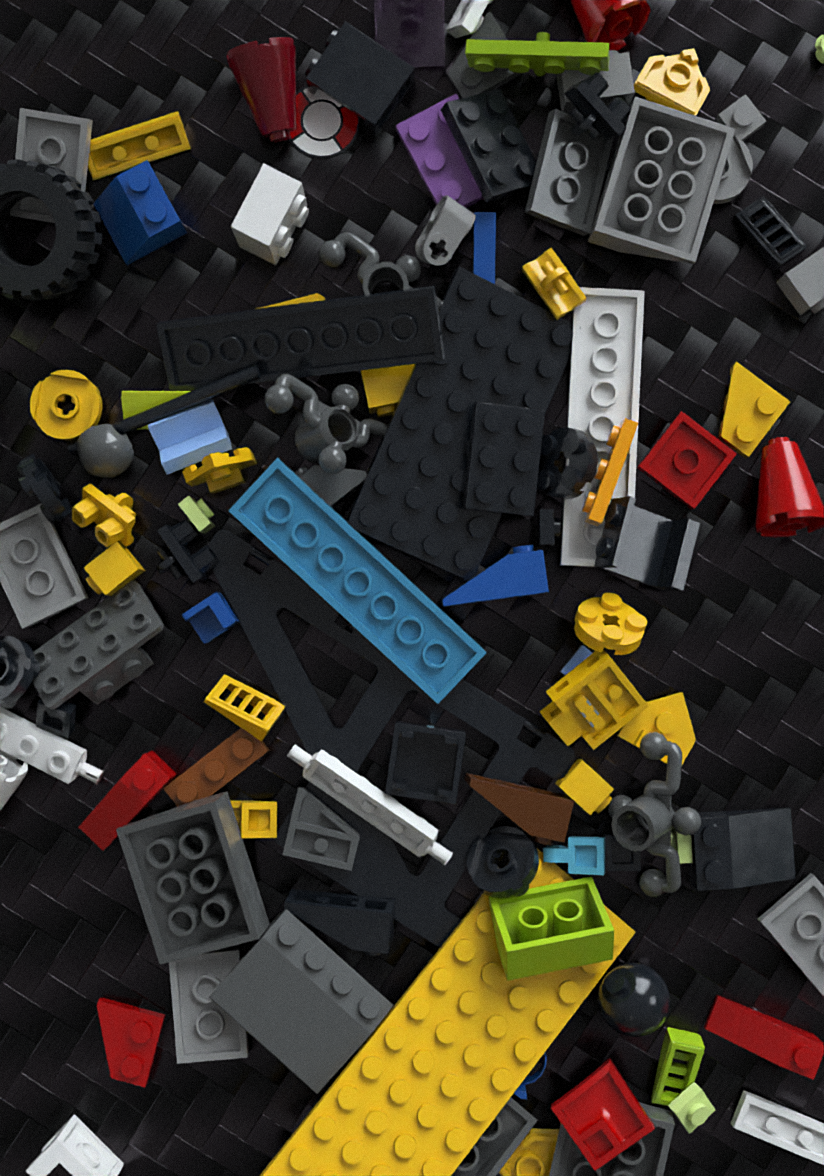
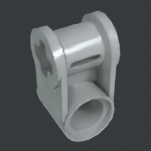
[415,195,476,266]

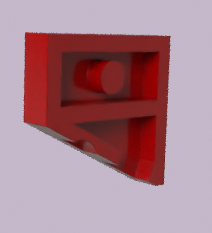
[97,997,166,1087]

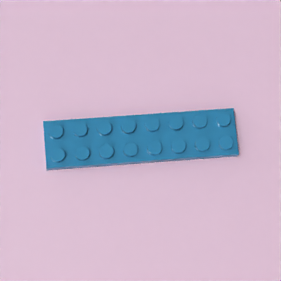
[229,458,486,704]

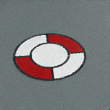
[289,86,360,158]

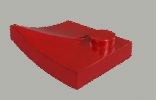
[551,1058,655,1171]

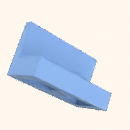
[148,399,232,475]

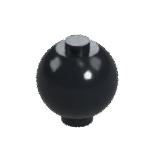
[598,963,670,1037]

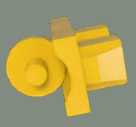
[522,247,587,320]
[72,483,136,547]

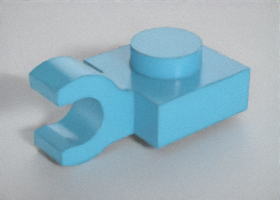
[543,836,605,875]

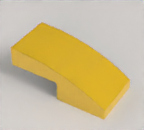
[230,800,277,839]

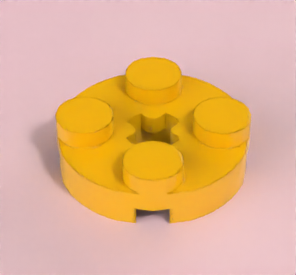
[30,370,103,441]
[574,592,647,655]

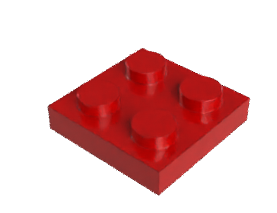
[637,411,737,510]

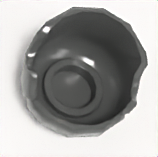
[76,424,134,478]

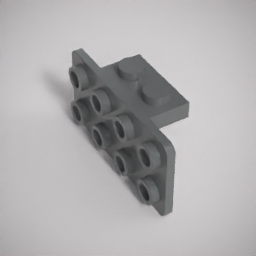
[32,580,164,710]

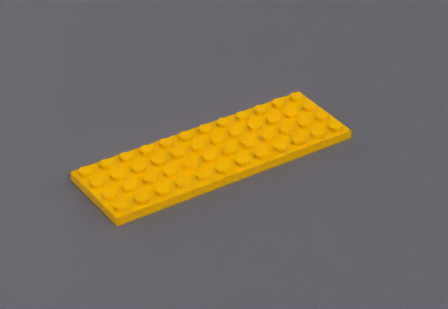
[260,849,636,1176]

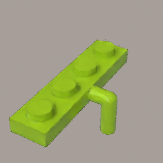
[465,32,610,76]

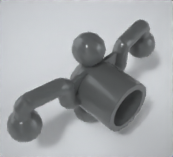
[318,232,442,309]
[265,374,387,474]
[608,732,701,897]

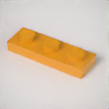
[582,418,638,527]

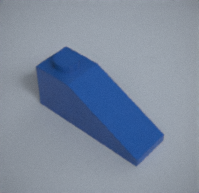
[442,545,549,607]

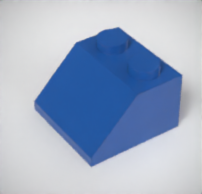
[93,160,187,265]

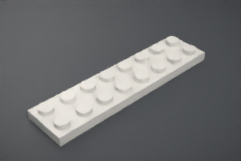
[560,287,645,567]

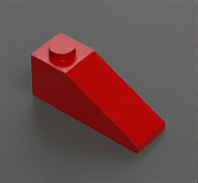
[79,750,177,851]
[704,994,824,1080]

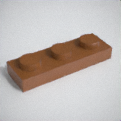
[163,728,269,807]

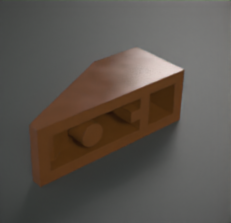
[464,773,574,845]

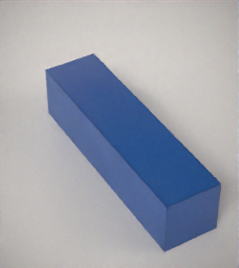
[473,212,496,284]

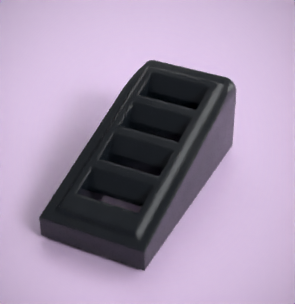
[734,196,807,273]

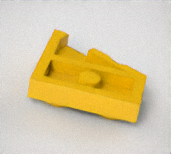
[718,362,790,459]

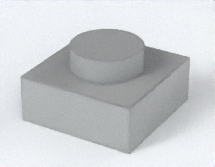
[715,94,766,141]

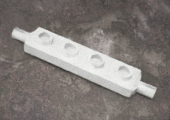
[0,707,104,784]
[287,744,453,865]

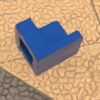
[182,592,239,643]

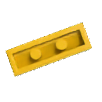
[88,111,191,181]

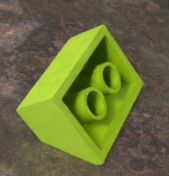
[489,877,614,981]

